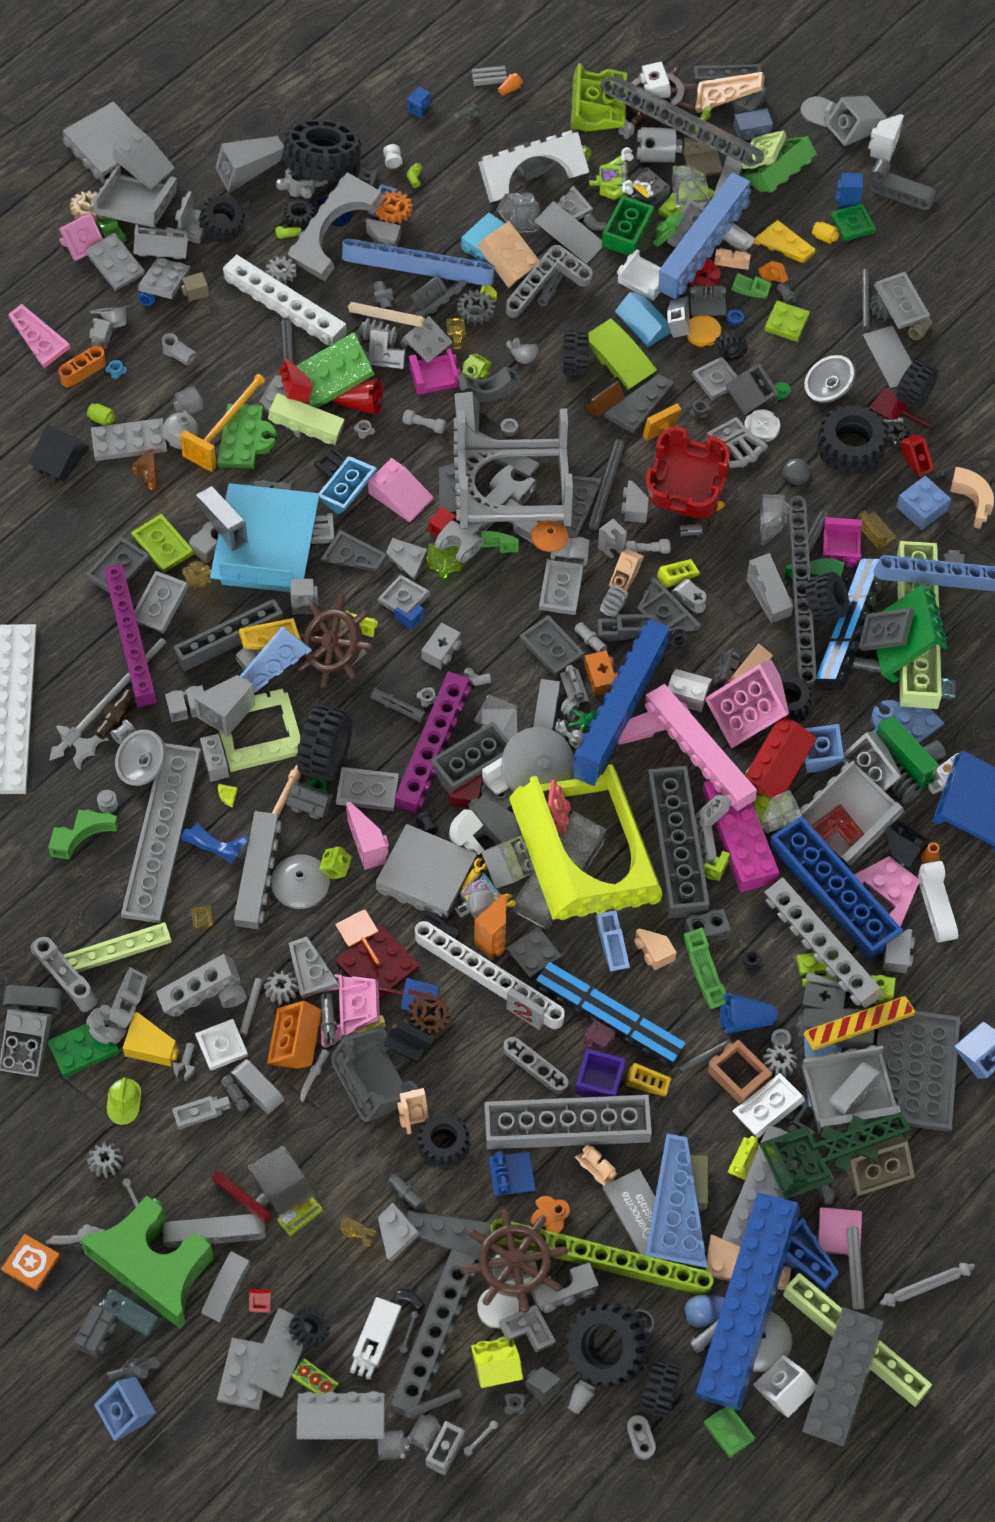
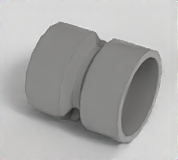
[214,975,247,1008]

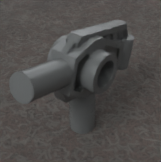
[107,1357,160,1381]

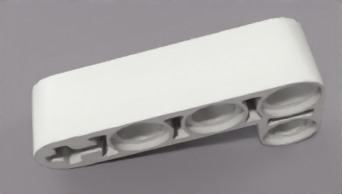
[918,861,958,942]

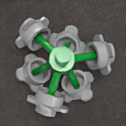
[555,696,597,749]

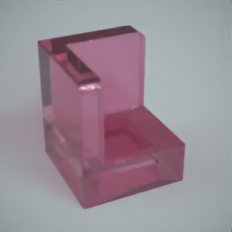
[583,1020,615,1048]

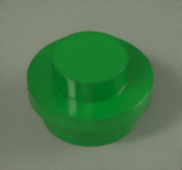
[774,382,791,399]

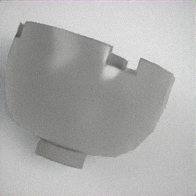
[162,412,199,449]

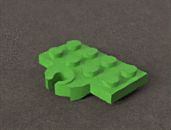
[217,404,277,469]

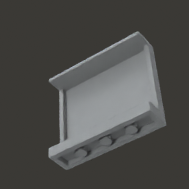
[63,102,137,184]
[92,164,177,228]
[798,761,905,866]
[376,824,477,919]
[802,1045,901,1135]

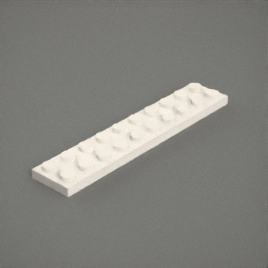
[0,624,37,794]

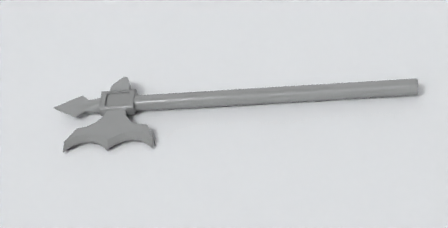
[49,638,166,770]

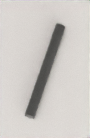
[862,269,870,329]

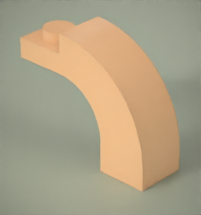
[950,467,994,529]

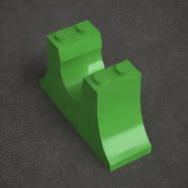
[80,1196,214,1329]

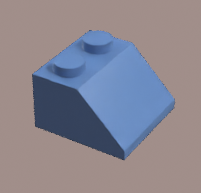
[805,724,844,773]
[94,1377,156,1441]

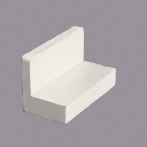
[723,223,755,252]
[482,757,509,795]

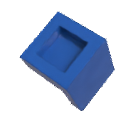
[394,605,424,630]

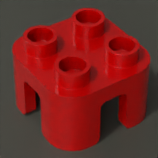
[646,427,730,519]

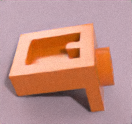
[758,261,788,283]

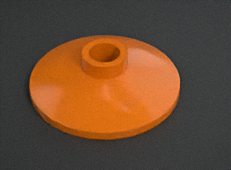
[531,521,568,552]

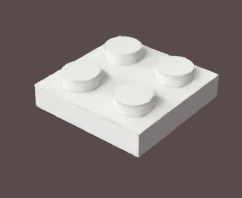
[195,1019,248,1071]

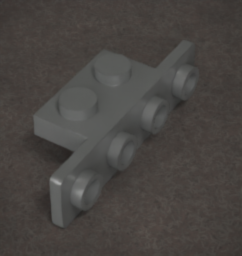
[411,276,466,318]

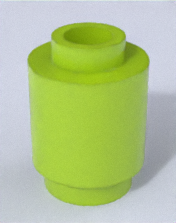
[87,403,115,426]

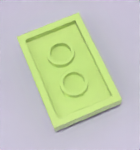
[741,131,786,169]

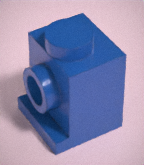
[407,87,432,118]

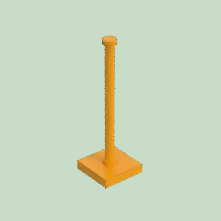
[180,374,265,472]
[643,403,725,511]

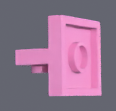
[59,213,103,261]

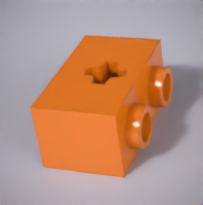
[584,650,619,696]

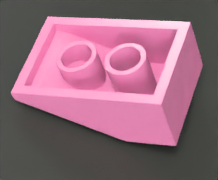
[368,458,434,522]
[346,802,389,870]

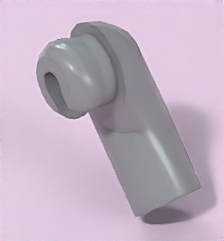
[464,668,491,686]

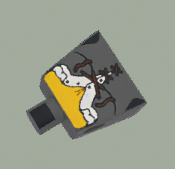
[629,168,670,206]

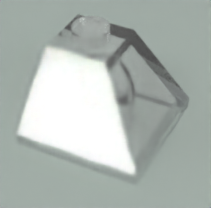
[672,165,710,207]

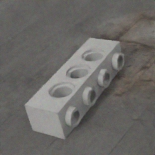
[156,954,240,1017]

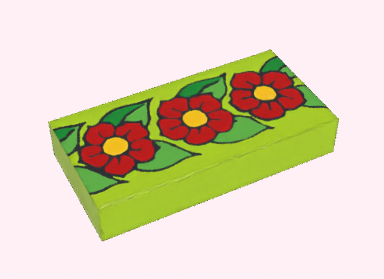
[291,1359,338,1394]

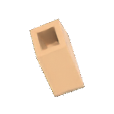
[609,549,644,591]
[634,929,677,971]

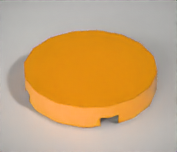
[687,316,721,347]

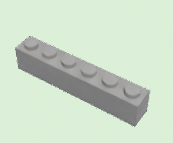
[234,811,282,930]

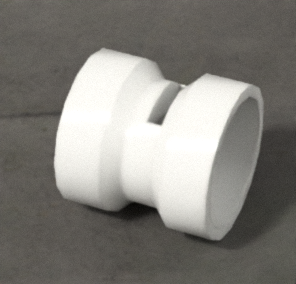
[383,144,402,169]

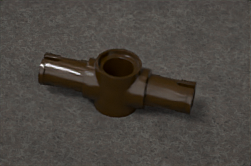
[95,690,135,740]

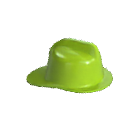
[107,1078,141,1125]

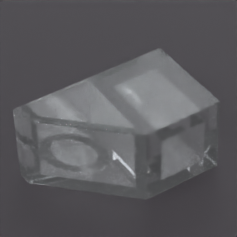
[762,790,801,833]

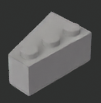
[133,223,188,259]
[746,553,794,624]

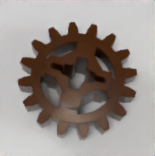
[407,992,451,1035]

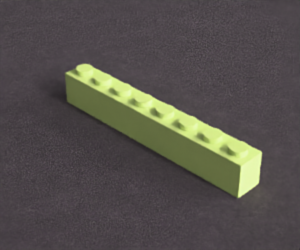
[783,1273,932,1407]

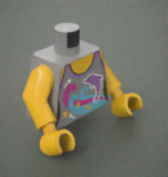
[455,858,516,919]

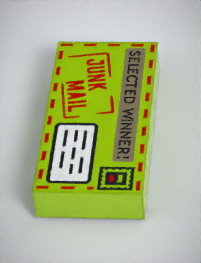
[277,1194,323,1236]

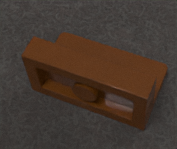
[585,381,625,418]

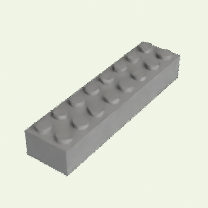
[485,1095,652,1149]

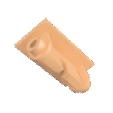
[714,248,751,270]
[575,1145,617,1185]

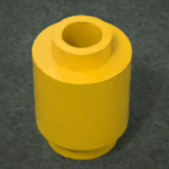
[812,222,839,244]

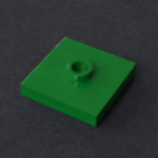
[830,203,876,242]

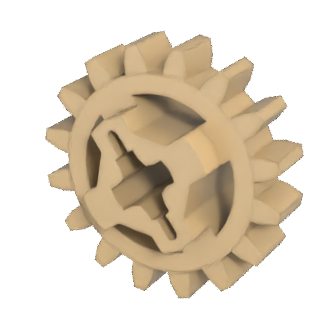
[70,191,103,221]

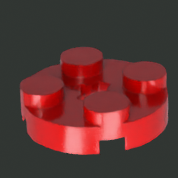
[688,259,721,289]

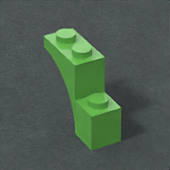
[48,809,119,859]

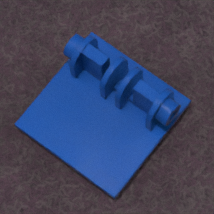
[489,1151,536,1196]

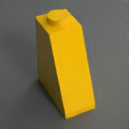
[123,1012,179,1067]

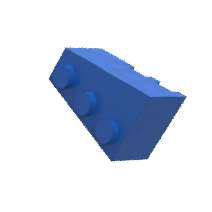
[785,1218,838,1294]

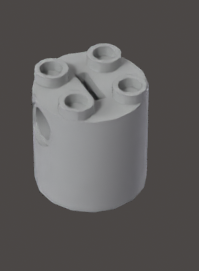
[637,127,682,163]

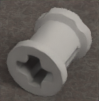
[110,720,136,744]

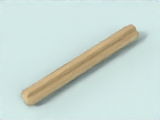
[348,302,426,327]

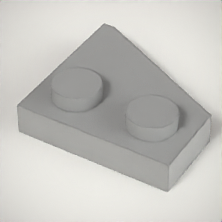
[386,538,427,581]
[378,1203,420,1261]

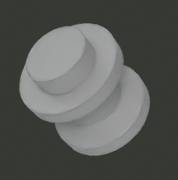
[97,790,118,813]

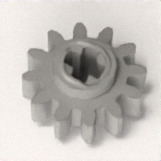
[266,256,297,285]

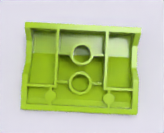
[571,63,627,131]

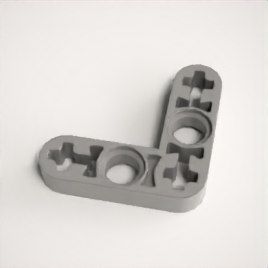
[695,795,730,865]

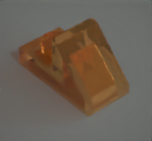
[132,448,157,489]

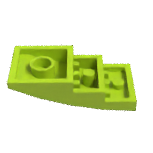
[588,318,657,390]

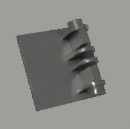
[690,285,726,316]

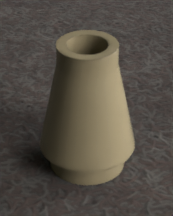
[908,318,932,340]

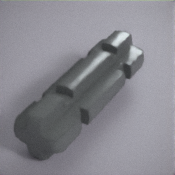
[221,1075,250,1112]

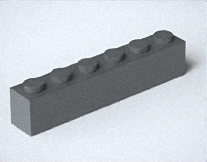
[173,599,283,672]

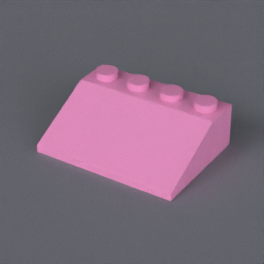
[705,660,789,748]

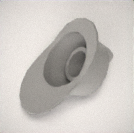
[90,305,129,328]

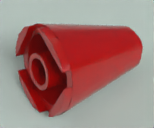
[333,378,383,414]

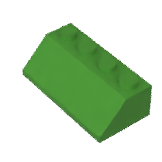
[741,137,817,193]

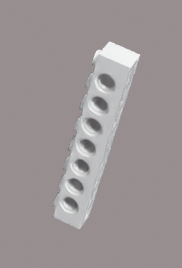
[223,255,347,346]

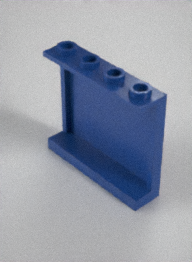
[933,751,995,852]

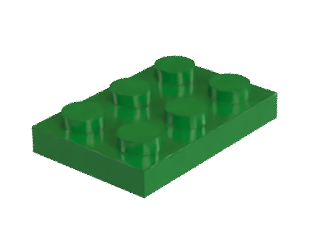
[47,1023,119,1078]

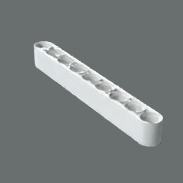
[415,921,564,1029]

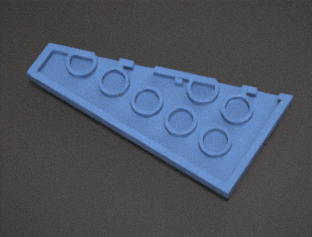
[645,1134,707,1269]

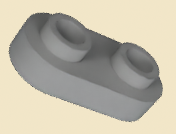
[627,1415,656,1460]

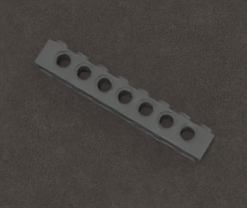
[390,1250,476,1419]

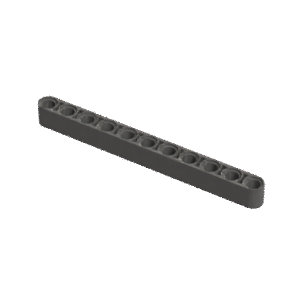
[601,76,764,167]
[788,496,816,688]

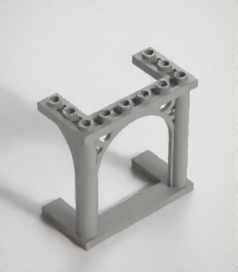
[454,409,573,528]

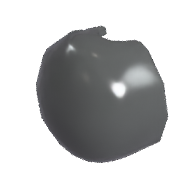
[782,458,811,485]

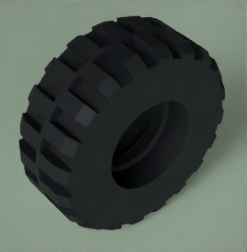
[283,119,362,182]

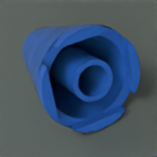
[720,993,778,1033]

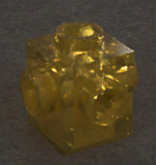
[182,560,211,589]

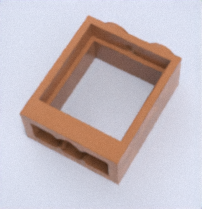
[708,1040,772,1105]

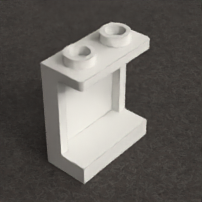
[617,249,660,301]

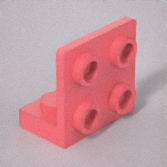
[548,780,571,834]

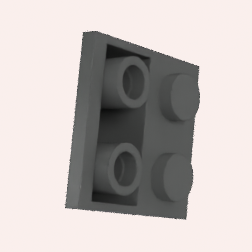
[725,363,779,415]

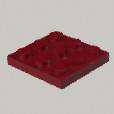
[335,924,420,1000]

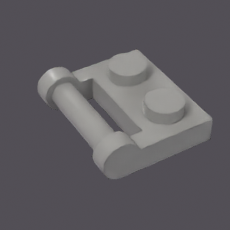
[310,513,334,544]

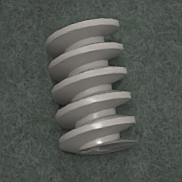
[358,318,397,348]

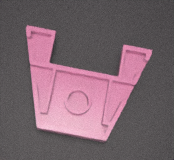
[854,856,920,927]
[321,974,380,1048]

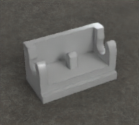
[598,519,627,558]

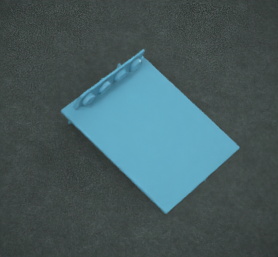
[210,483,319,592]

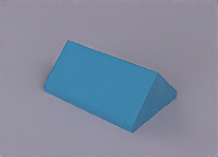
[615,292,671,347]
[319,456,377,515]

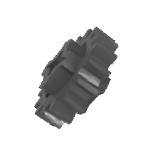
[457,290,495,326]

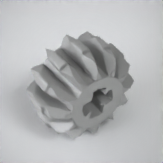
[600,585,628,618]
[264,970,299,1005]
[763,1045,797,1078]
[87,1142,123,1178]

